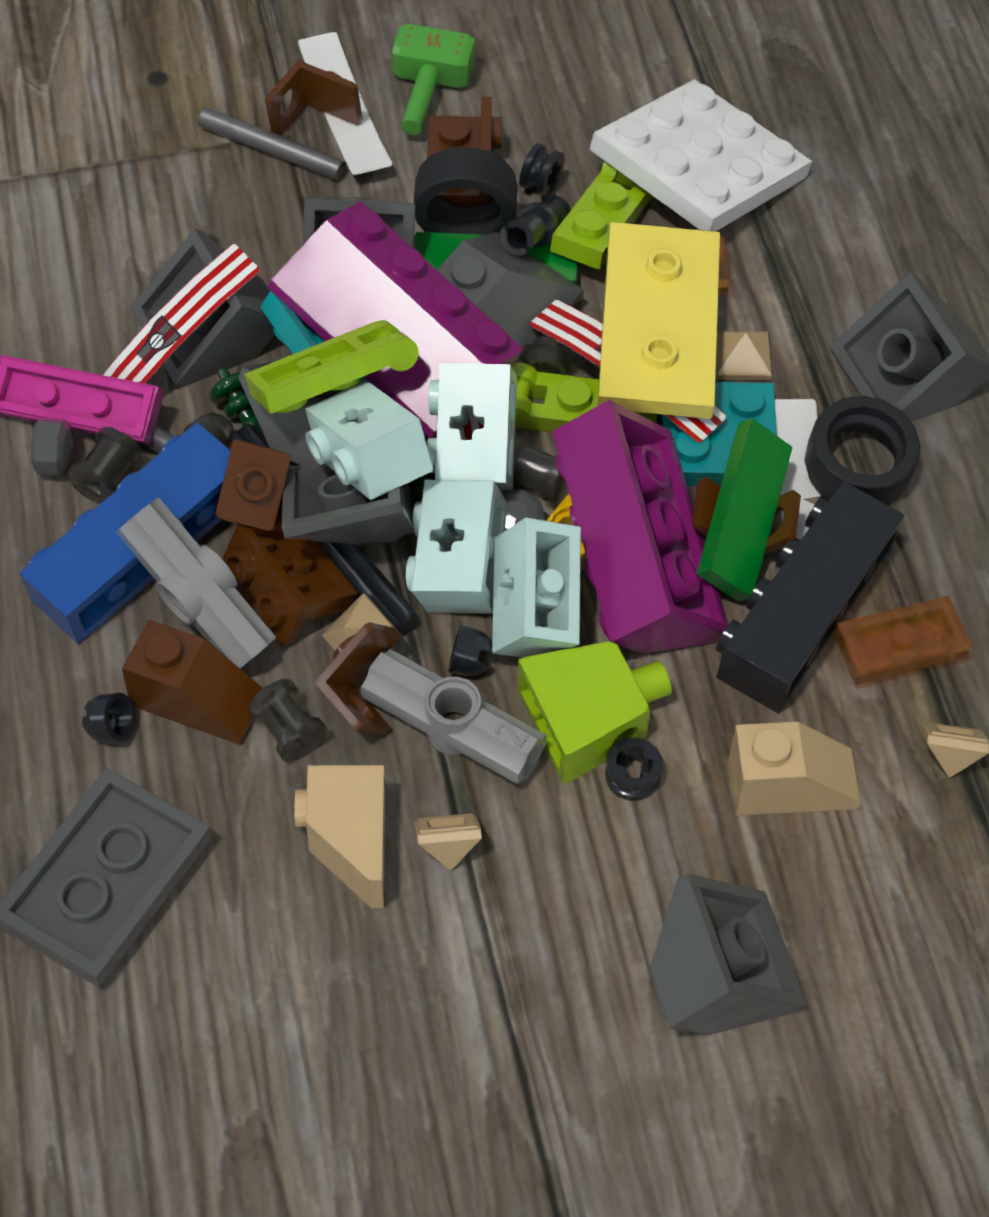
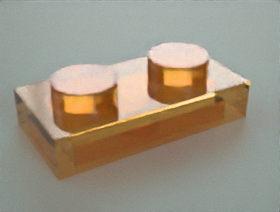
[834,596,972,685]

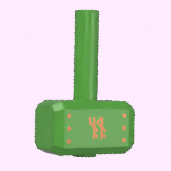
[392,24,476,135]

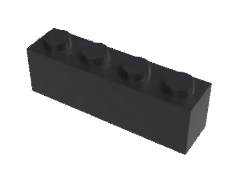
[716,481,905,714]

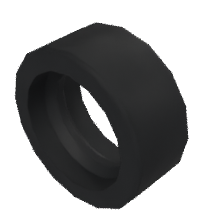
[413,147,518,235]
[804,395,921,505]

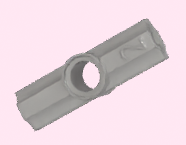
[116,497,276,668]
[361,649,547,784]

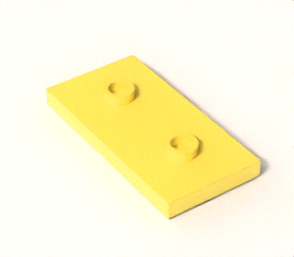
[597,222,720,419]

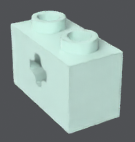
[427,363,517,490]
[305,381,433,500]
[406,480,508,614]
[492,518,581,658]

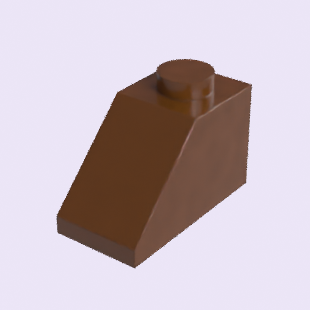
[122,620,266,745]

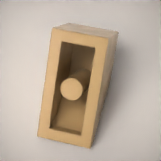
[728,722,861,816]
[294,765,385,908]

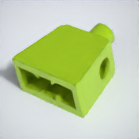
[517,641,672,784]

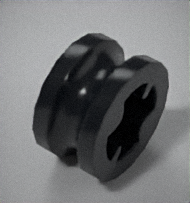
[519,143,565,197]
[605,738,662,801]

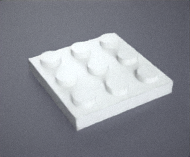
[589,79,812,232]

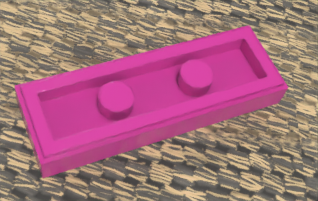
[0,355,165,446]

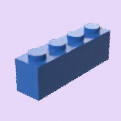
[19,422,230,645]

